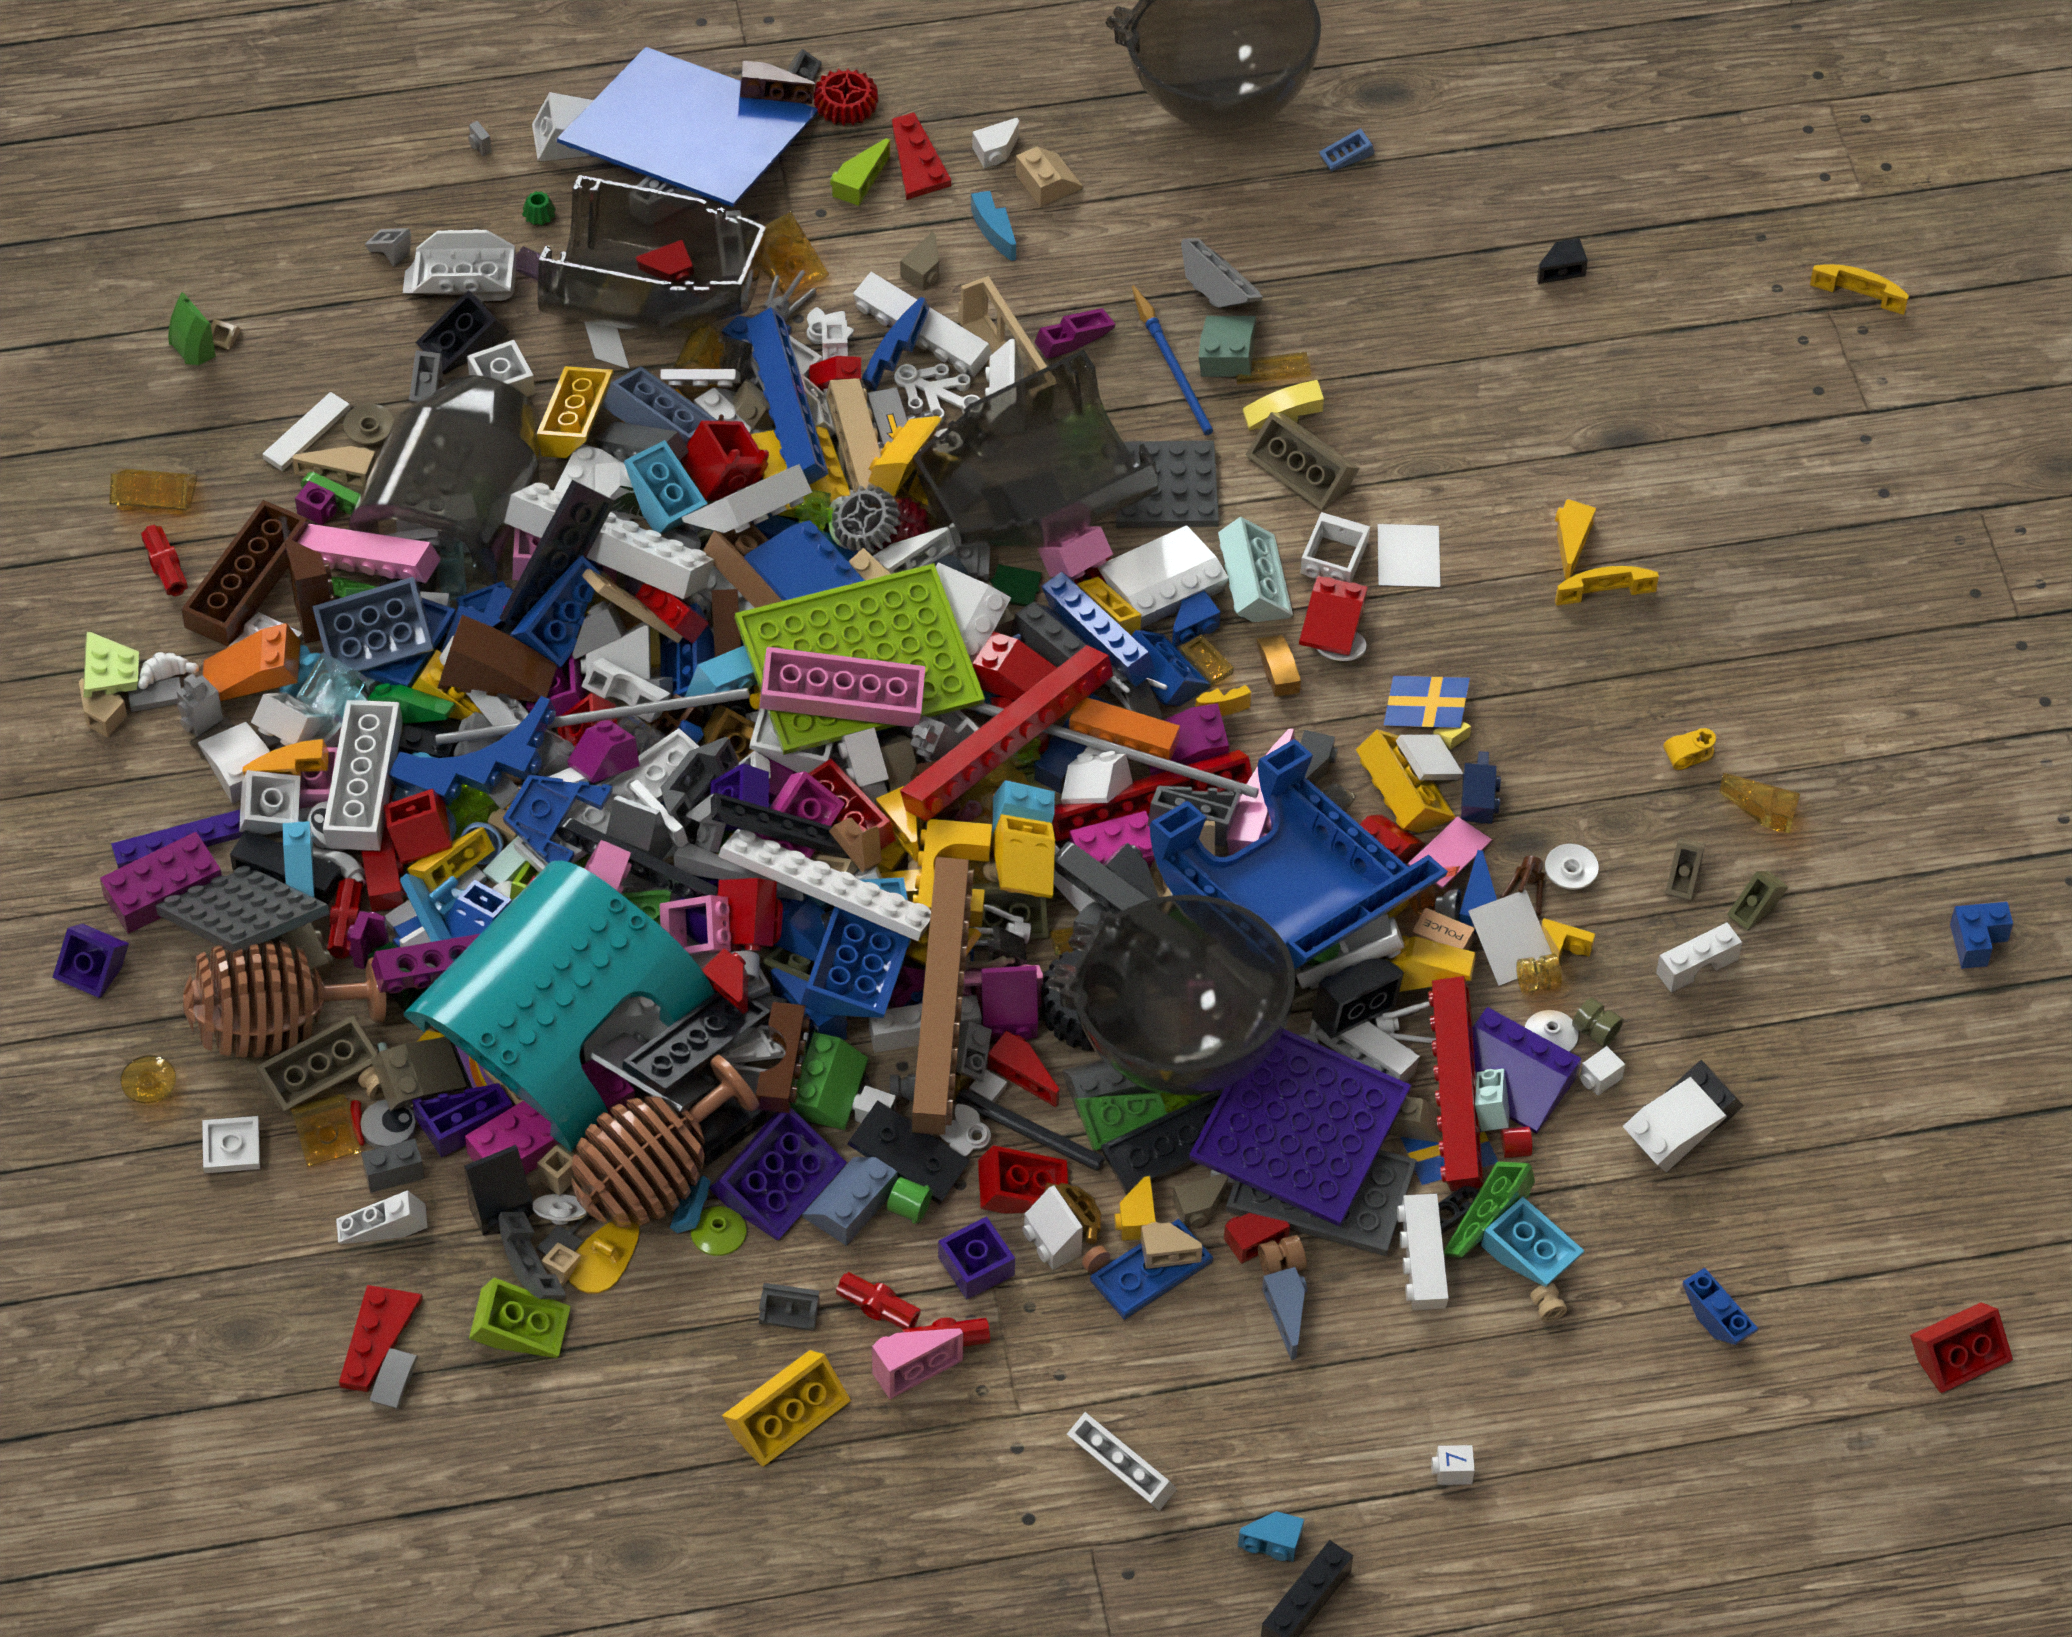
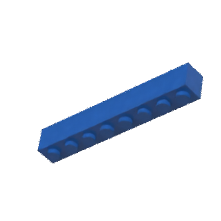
[746,307,829,485]

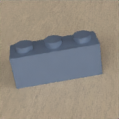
[802,1157,897,1246]

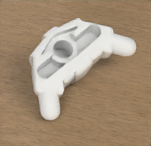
[138,652,199,689]

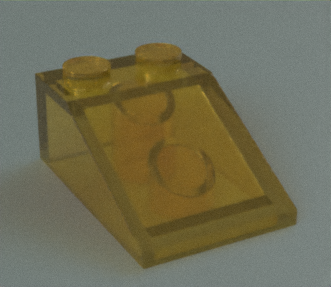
[745,212,829,297]

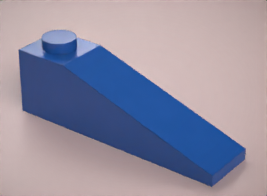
[510,555,600,668]

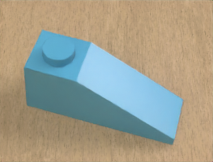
[283,821,315,898]

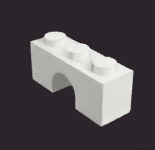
[581,658,671,723]
[1656,923,1742,992]

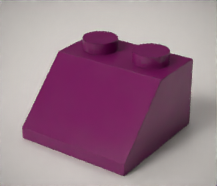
[567,720,640,783]

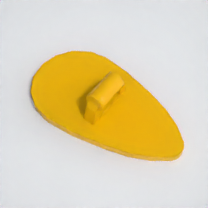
[568,1215,639,1294]

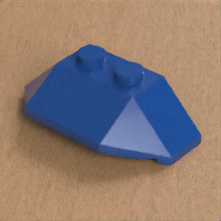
[660,602,715,697]

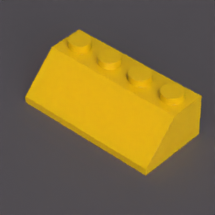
[537,366,614,458]
[1356,729,1455,833]
[722,1350,851,1467]

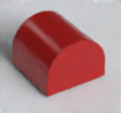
[1500,1127,1532,1158]

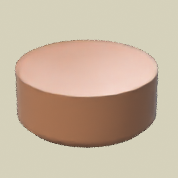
[1082,1246,1110,1274]

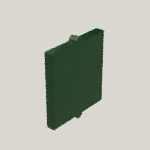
[991,564,1042,607]

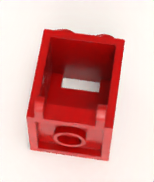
[681,420,769,501]

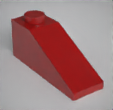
[988,1031,1059,1107]

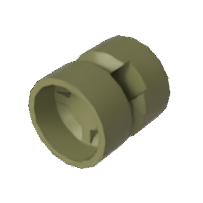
[1572,997,1624,1048]

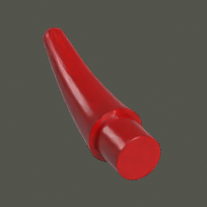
[349,1100,365,1146]

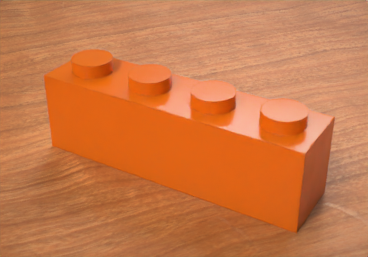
[1069,697,1180,761]

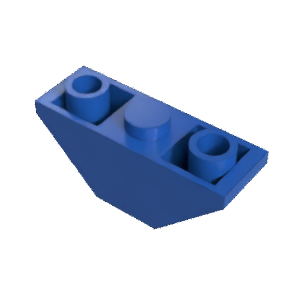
[1682,1268,1758,1345]

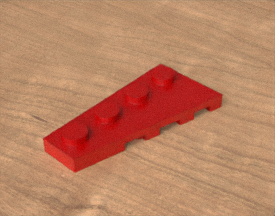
[892,112,951,200]
[339,1285,423,1392]

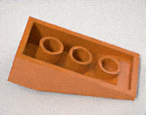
[203,623,301,701]

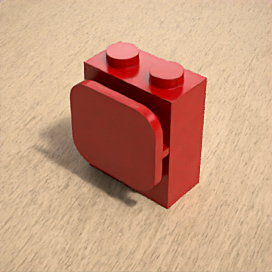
[718,878,783,952]

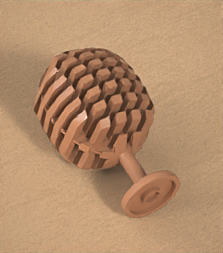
[183,940,386,1058]
[571,1055,760,1227]

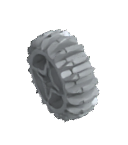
[831,485,901,553]

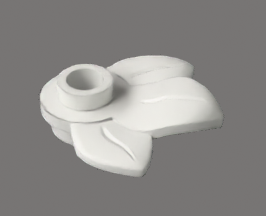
[807,307,854,344]
[939,1104,991,1157]

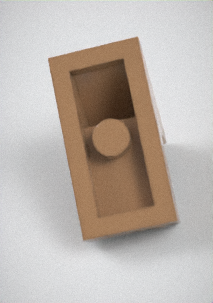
[829,818,882,872]

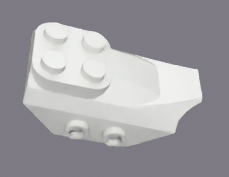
[403,230,516,301]

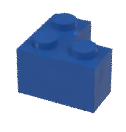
[1950,902,2013,969]

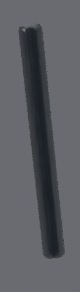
[956,1089,1105,1171]

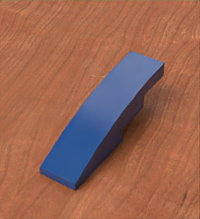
[861,297,930,391]

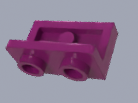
[347,911,389,969]

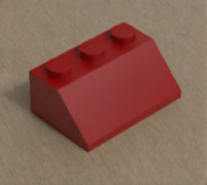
[1910,1302,2013,1393]

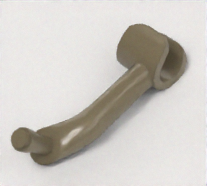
[965,954,1015,970]

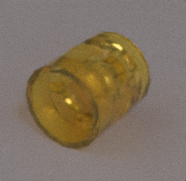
[1516,953,1562,994]

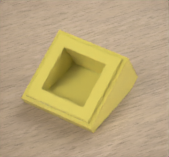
[1433,722,1471,750]

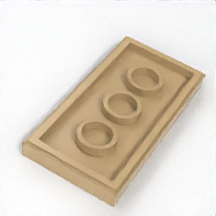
[582,569,683,643]

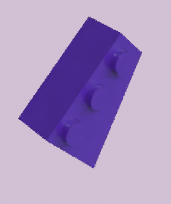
[412,1083,513,1157]

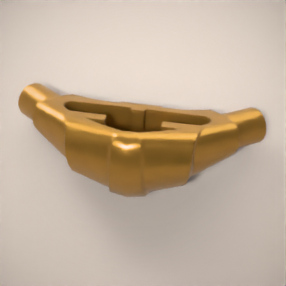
[1045,1183,1102,1244]

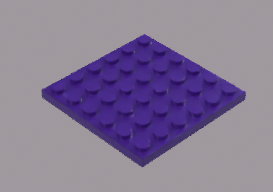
[1189,1019,1411,1227]

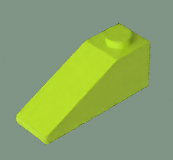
[830,138,890,206]

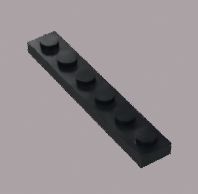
[710,792,851,859]

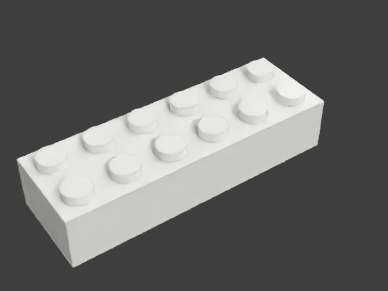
[323,700,403,851]

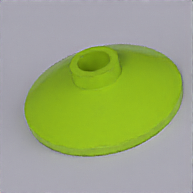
[690,1206,746,1256]

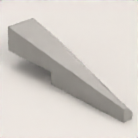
[674,843,806,901]

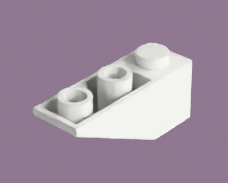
[336,1190,428,1244]

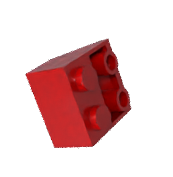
[384,789,453,865]

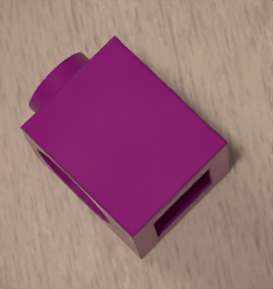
[295,481,337,526]

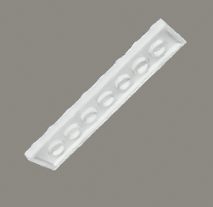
[514,728,699,872]
[718,829,931,941]

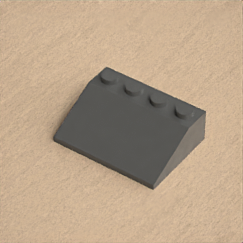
[590,1031,718,1112]

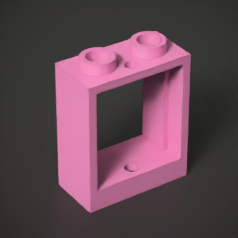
[660,895,731,955]

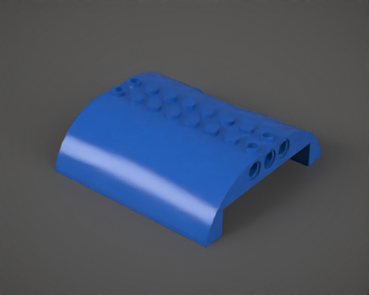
[1150,739,1448,972]

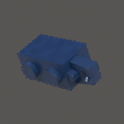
[1460,751,1501,824]

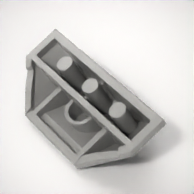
[1181,238,1263,308]

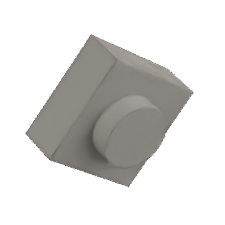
[468,121,491,156]

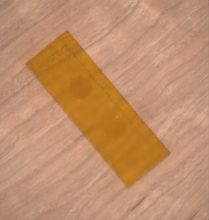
[1235,352,1311,385]

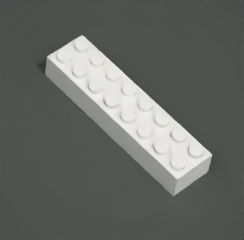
[504,483,714,599]

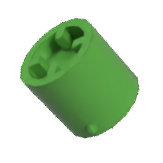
[887,1177,932,1224]

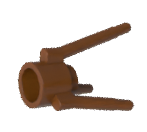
[1500,855,1545,916]

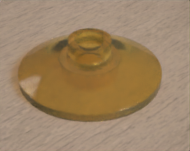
[120,1055,176,1104]

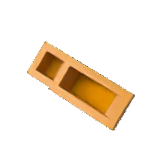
[242,739,329,781]

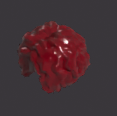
[875,497,931,552]

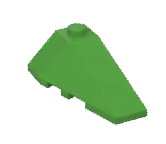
[1443,1162,1535,1257]

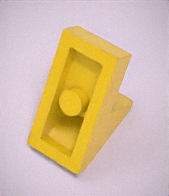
[1541,918,1595,965]

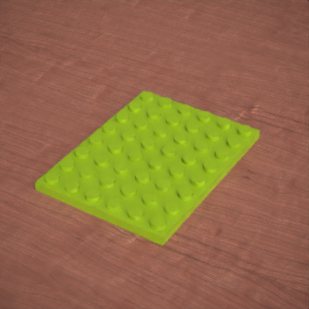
[734,563,985,755]

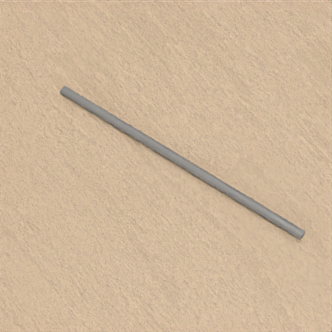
[436,688,750,745]
[967,703,1259,798]

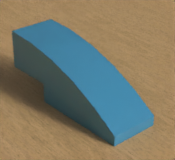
[971,191,1016,261]

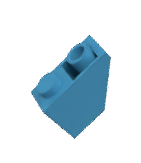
[1238,1511,1304,1562]

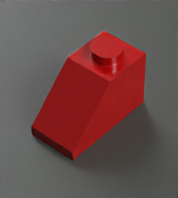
[636,240,694,283]
[809,356,861,391]
[702,948,749,1014]
[1224,1213,1290,1264]

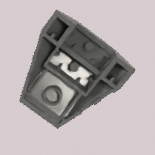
[660,737,739,854]

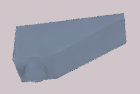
[1262,1267,1308,1360]

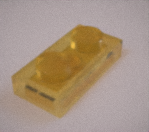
[1181,634,1234,686]

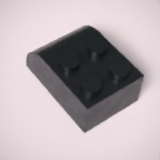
[1311,959,1404,1039]

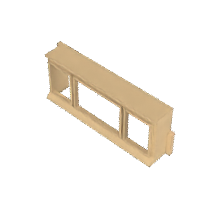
[958,276,1056,430]

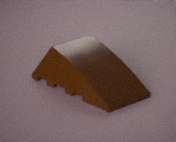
[437,615,557,702]

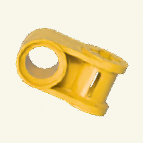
[1663,728,1716,770]

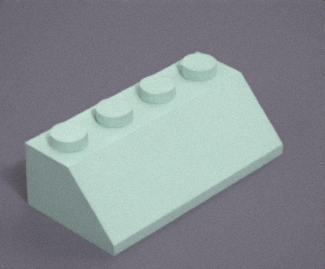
[1218,516,1293,622]

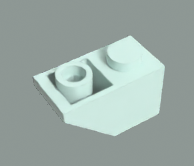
[1475,1069,1509,1131]

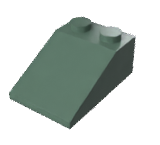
[1199,316,1256,377]

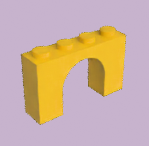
[913,819,992,927]

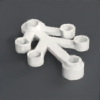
[894,364,982,424]

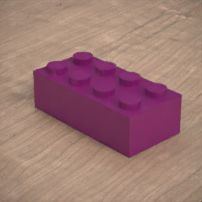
[100,832,222,934]

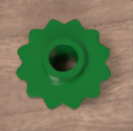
[522,191,556,225]

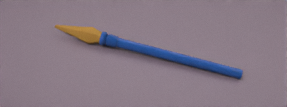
[1132,285,1213,435]

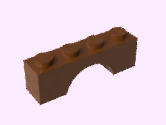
[755,1002,811,1113]

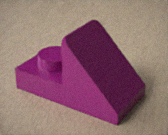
[888,965,926,1008]

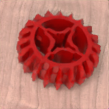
[813,68,879,127]

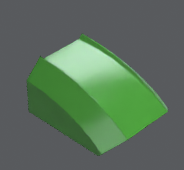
[168,292,216,365]

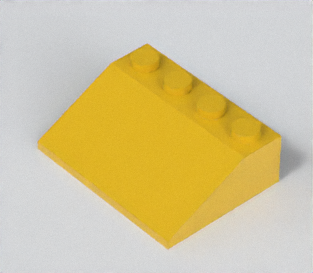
[751,426,850,523]

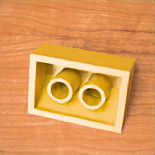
[868,416,942,497]

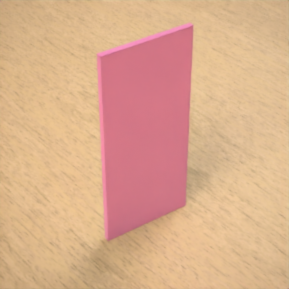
[1408,817,1492,889]

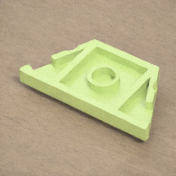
[83,632,139,698]

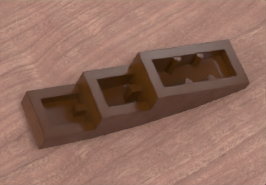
[711,589,741,657]

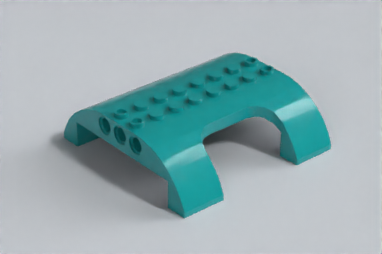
[404,860,715,1152]

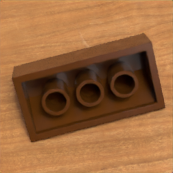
[285,539,335,644]

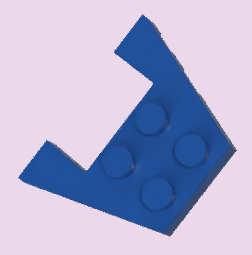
[503,775,613,864]

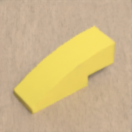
[1243,380,1324,431]

